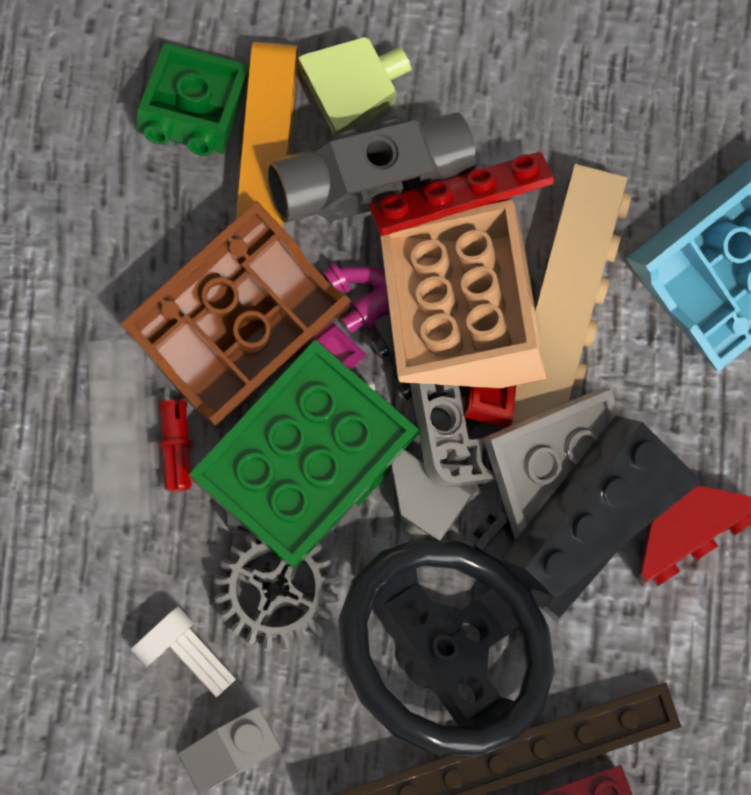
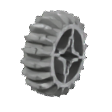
[214,533,339,653]

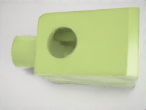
[298,37,412,137]

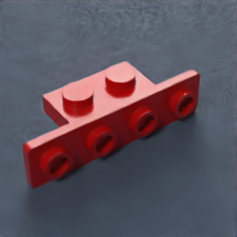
[369,152,554,236]

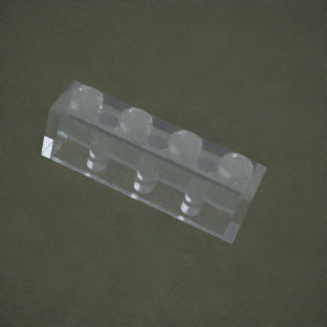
[88,339,162,530]

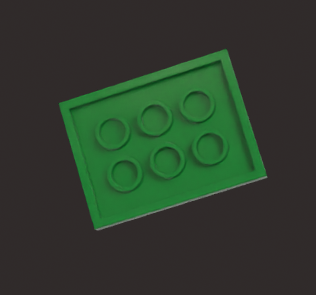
[189,340,419,570]

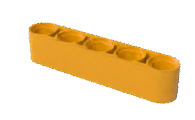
[236,41,298,228]

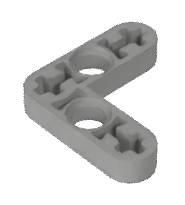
[410,383,497,488]

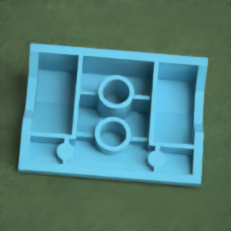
[626,158,751,371]

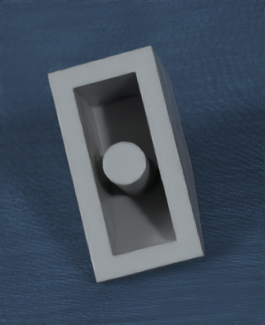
[390,450,471,541]
[178,707,283,795]

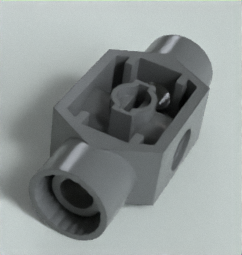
[266,112,476,223]

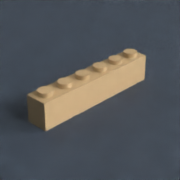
[504,164,632,429]

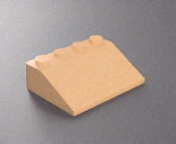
[380,199,546,388]

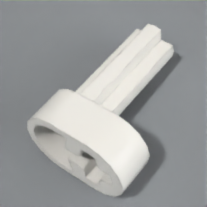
[131,606,236,698]

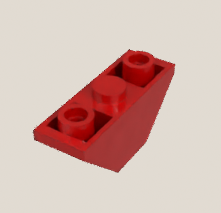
[637,486,751,587]

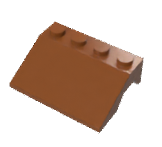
[120,201,351,432]

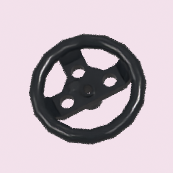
[338,538,555,756]

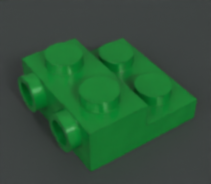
[137,42,250,156]

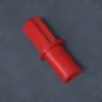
[157,400,194,493]

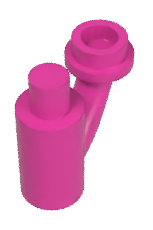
[322,262,390,334]

